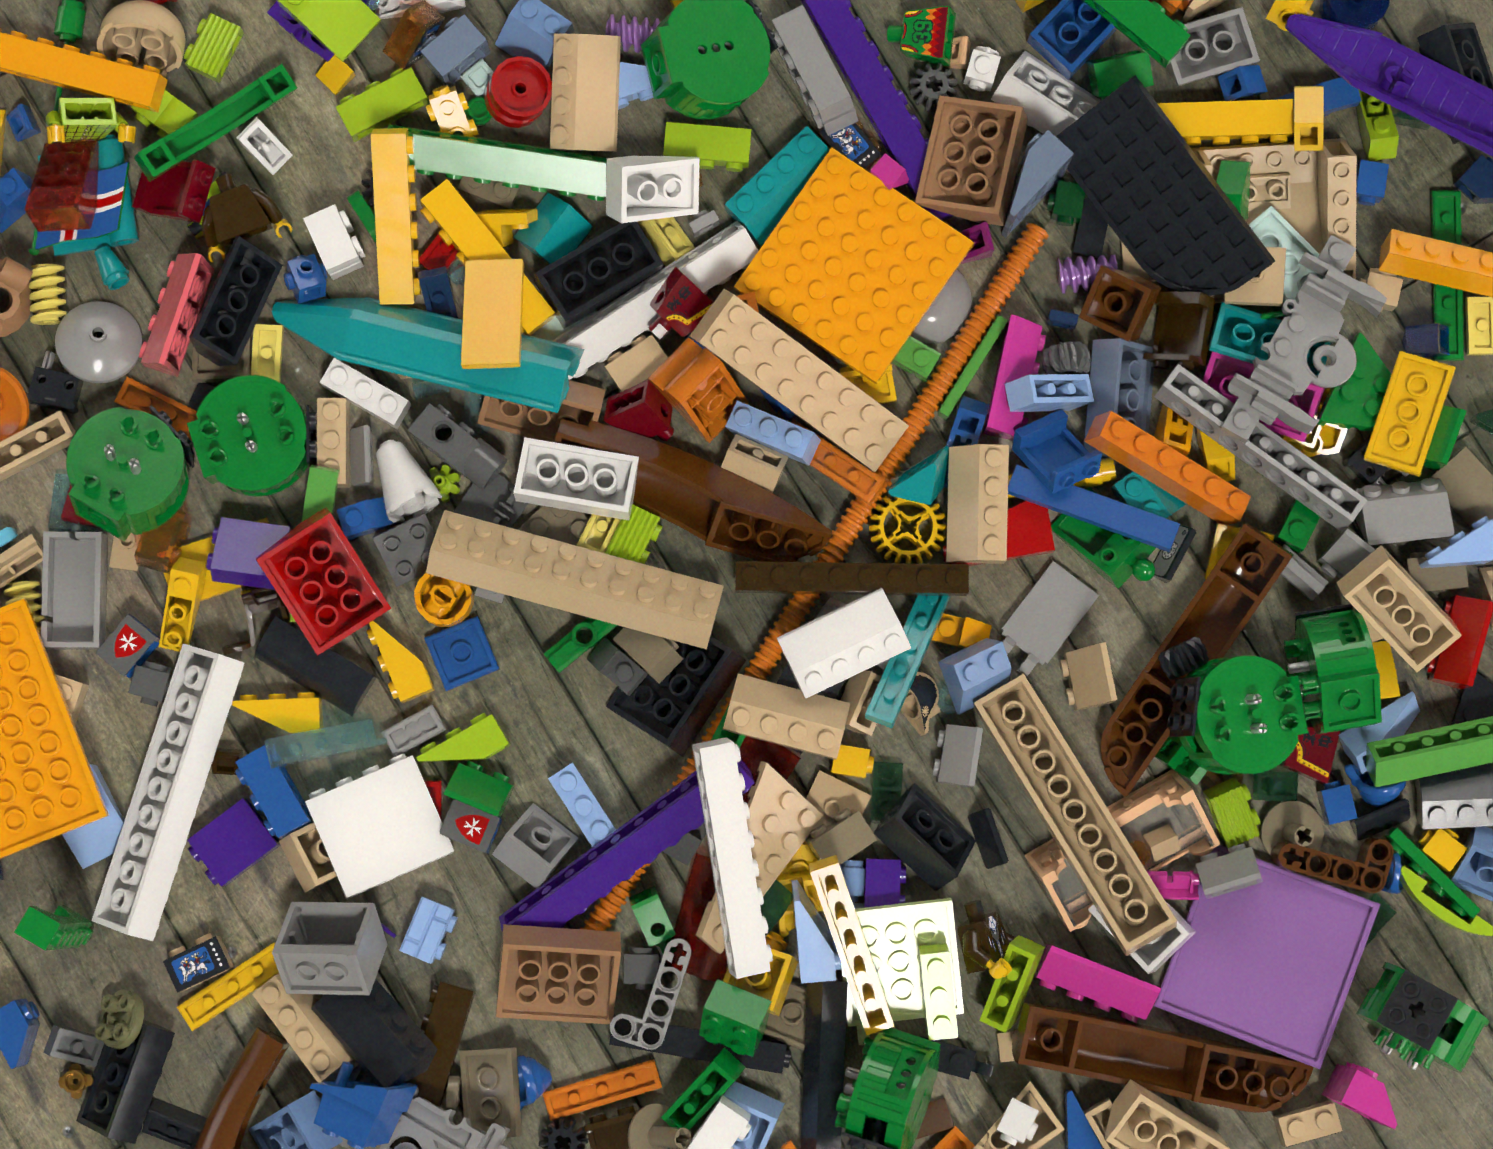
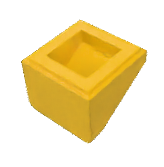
[315,55,356,96]

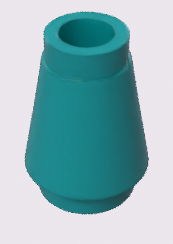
[94,246,130,290]

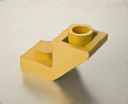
[1197,428,1235,481]

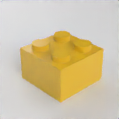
[723,949,798,1016]

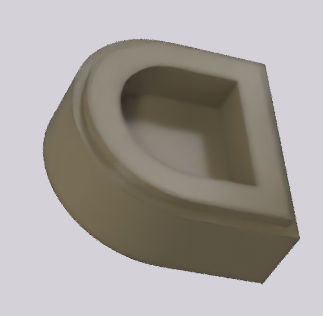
[445,1075,461,1108]

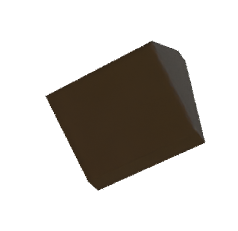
[211,748,243,775]

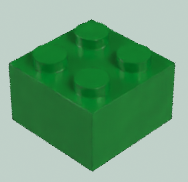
[699,979,772,1057]

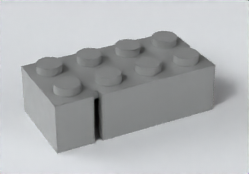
[772,5,859,136]
[41,531,108,650]

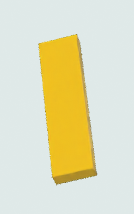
[177,942,279,1031]

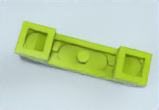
[1399,865,1493,936]

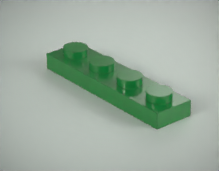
[1384,828,1481,918]

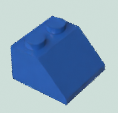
[0,998,40,1069]

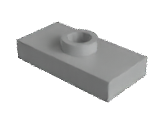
[381,705,446,757]

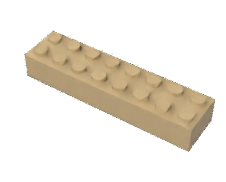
[690,289,909,472]

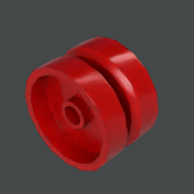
[484,56,552,128]

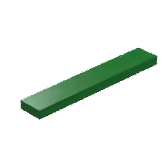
[1430,191,1464,361]

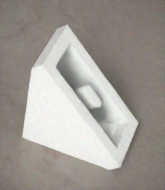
[236,117,293,175]

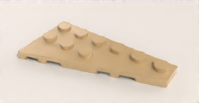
[696,761,823,954]

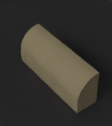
[1429,446,1493,530]

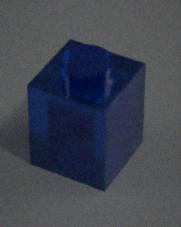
[1403,323,1450,358]

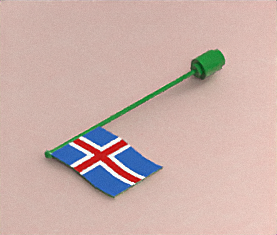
[28,0,130,256]

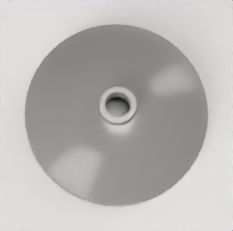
[911,270,972,344]
[55,301,142,383]

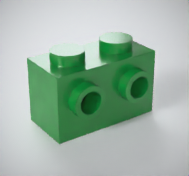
[1087,49,1154,100]

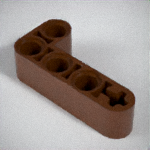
[1271,838,1394,893]

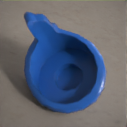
[1344,764,1406,808]
[517,1055,552,1111]

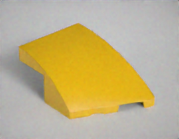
[1280,388,1347,457]
[771,840,823,937]

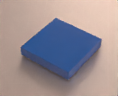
[424,616,500,692]

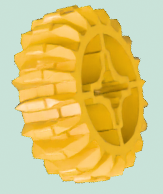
[869,496,947,564]

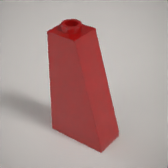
[942,501,1055,566]

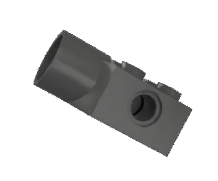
[408,403,508,490]

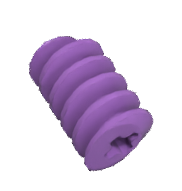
[605,14,660,53]
[1057,254,1117,294]

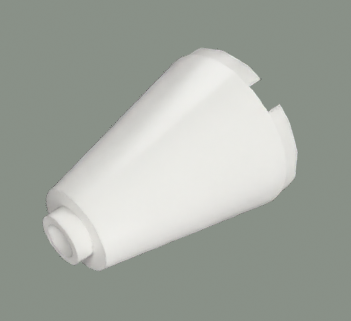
[376,440,442,523]

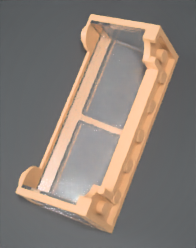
[1024,770,1221,932]

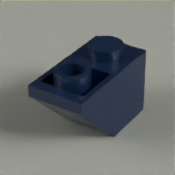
[1454,155,1493,204]

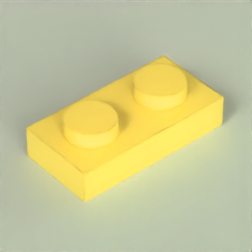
[1465,297,1493,355]
[251,324,284,383]

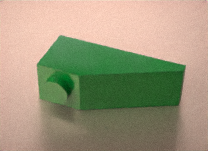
[1273,474,1338,553]

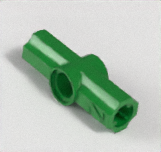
[544,617,618,674]

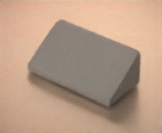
[350,425,374,486]

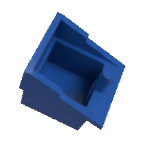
[310,1061,417,1149]

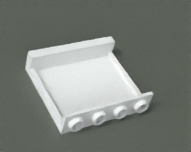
[305,753,454,899]

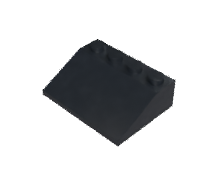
[606,636,746,757]

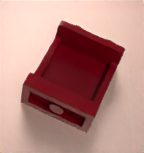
[132,160,216,223]

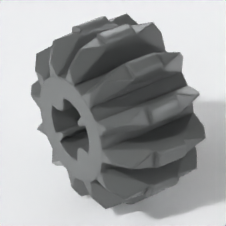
[910,63,958,111]
[1042,341,1091,375]

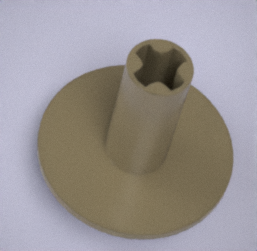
[1261,801,1324,861]
[628,1104,691,1149]

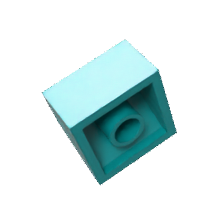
[1110,471,1187,519]

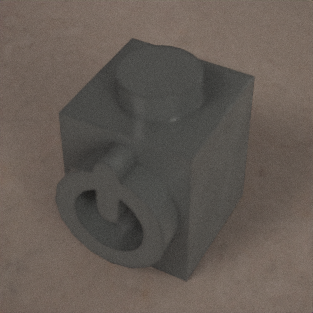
[128,661,172,707]
[623,947,665,990]

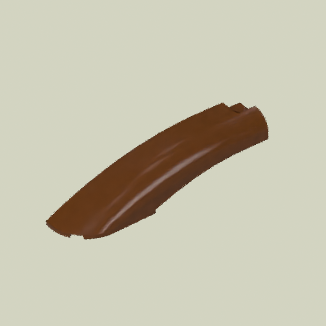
[553,419,832,562]
[1101,523,1294,797]
[1012,1002,1314,1113]
[195,1027,290,1149]

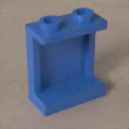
[1012,409,1102,494]

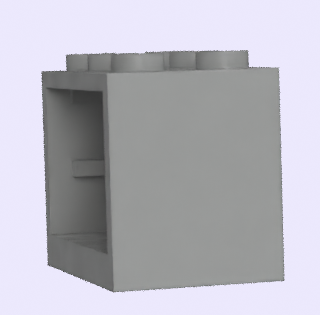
[272,902,387,995]

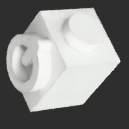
[963,46,1001,91]

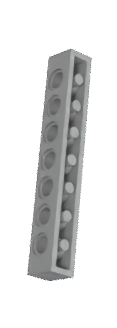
[1154,364,1367,532]

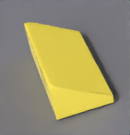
[637,217,695,267]
[576,514,621,553]

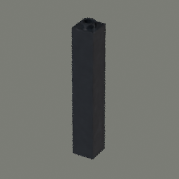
[800,979,848,1149]
[609,1015,791,1074]

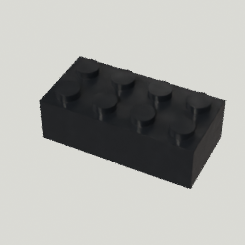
[534,221,663,329]

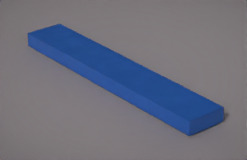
[1008,465,1180,553]

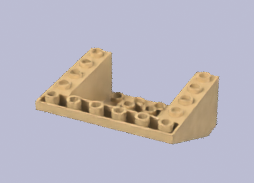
[1191,138,1357,303]

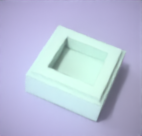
[460,58,494,97]

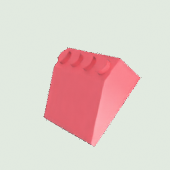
[139,253,214,377]

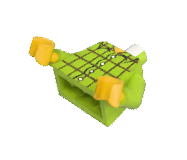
[45,98,136,144]

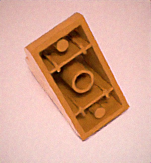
[647,338,749,443]

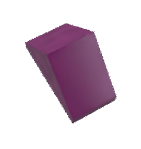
[960,222,994,264]

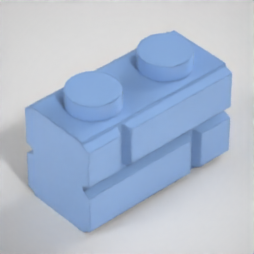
[399,896,458,964]

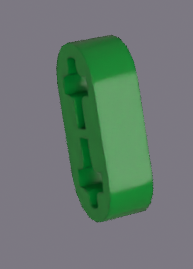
[346,190,376,242]

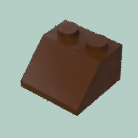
[1078,265,1161,342]

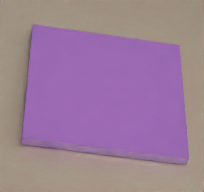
[1154,845,1380,1069]

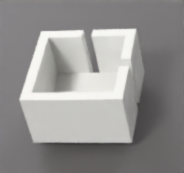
[303,204,366,280]

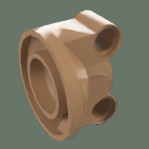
[0,257,34,337]

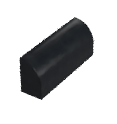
[254,616,377,717]

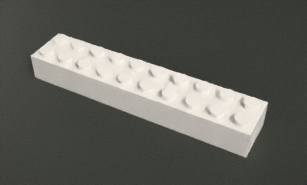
[92,644,244,941]

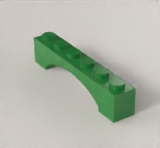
[134,64,298,182]
[14,905,94,951]

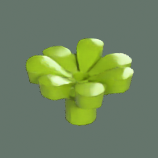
[429,464,461,502]

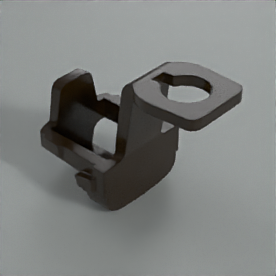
[222,587,288,655]

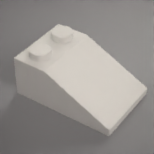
[606,156,700,223]
[1088,901,1196,974]

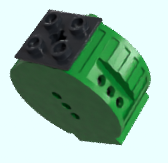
[1356,962,1490,1073]

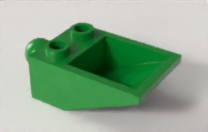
[1051,487,1156,589]

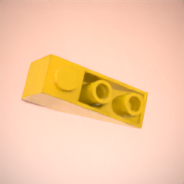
[159,556,207,652]
[366,621,435,703]
[232,692,323,735]

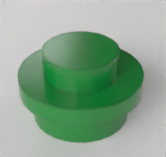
[465,97,492,126]

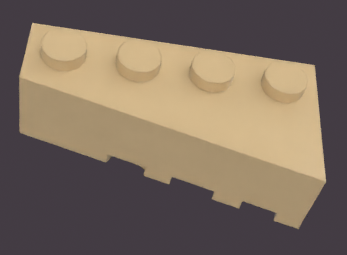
[973,1081,1065,1149]

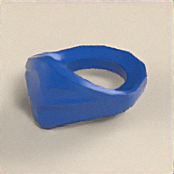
[1381,853,1403,894]

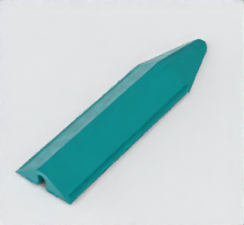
[272,297,585,413]

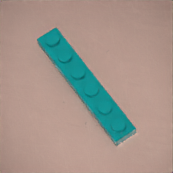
[865,596,951,728]

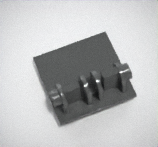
[454,474,528,528]
[372,513,435,587]

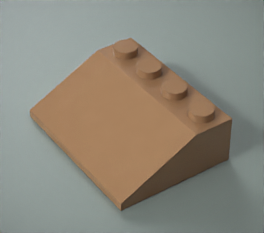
[915,95,1028,226]
[496,924,621,1024]

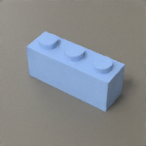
[1005,374,1094,412]
[725,401,821,466]
[548,763,617,847]

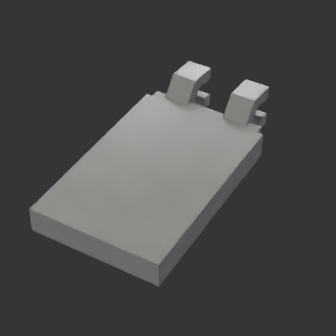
[1001,561,1099,677]

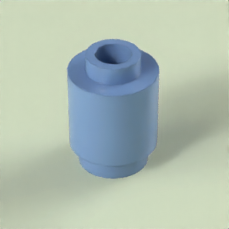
[840,860,866,902]

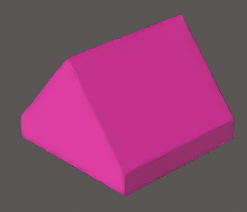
[870,153,909,190]

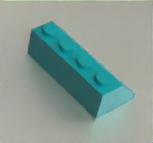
[725,126,830,247]
[1208,302,1331,376]

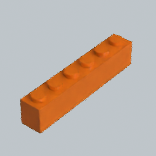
[1084,411,1251,525]

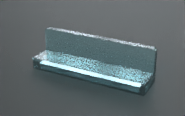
[264,719,387,769]

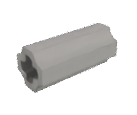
[1281,544,1328,601]

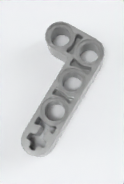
[610,938,692,1050]

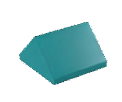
[513,193,593,265]
[888,445,949,505]

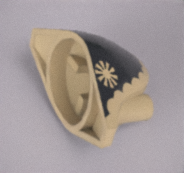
[883,670,940,736]

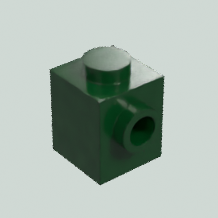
[1047,180,1085,227]

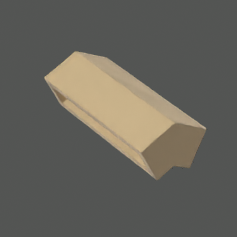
[0,534,43,588]

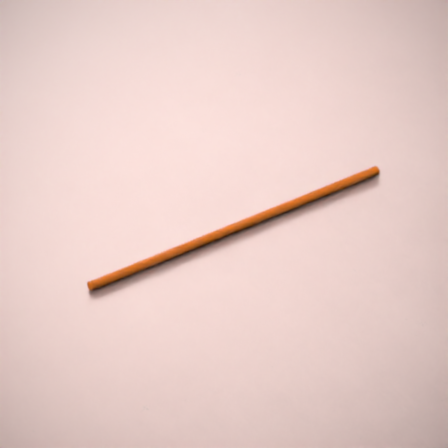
[580,223,1049,931]

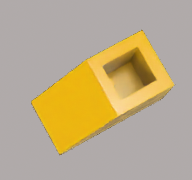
[1294,86,1324,151]

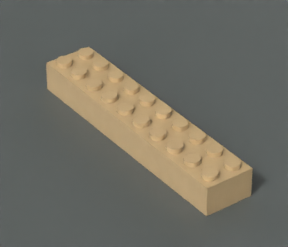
[426,510,724,649]
[974,673,1177,956]

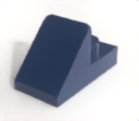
[418,266,458,318]

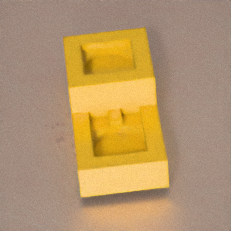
[1372,641,1400,699]

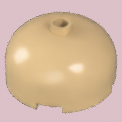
[97,0,186,77]

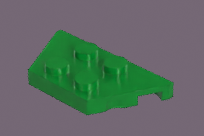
[1317,332,1392,432]

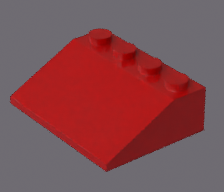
[255,507,391,655]

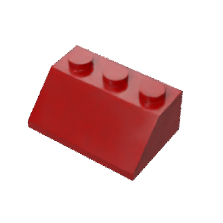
[1426,595,1493,690]

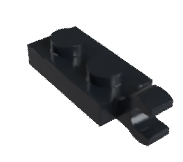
[919,1036,994,1080]

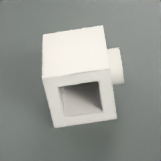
[997,1098,1039,1146]

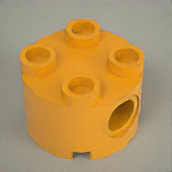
[414,573,474,627]

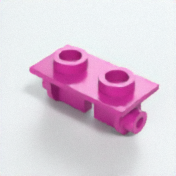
[1146,870,1199,900]

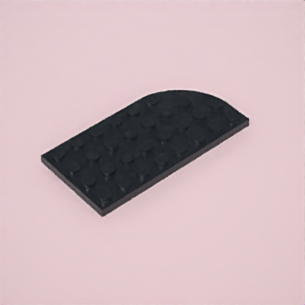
[1056,75,1275,296]

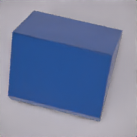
[6,104,41,142]

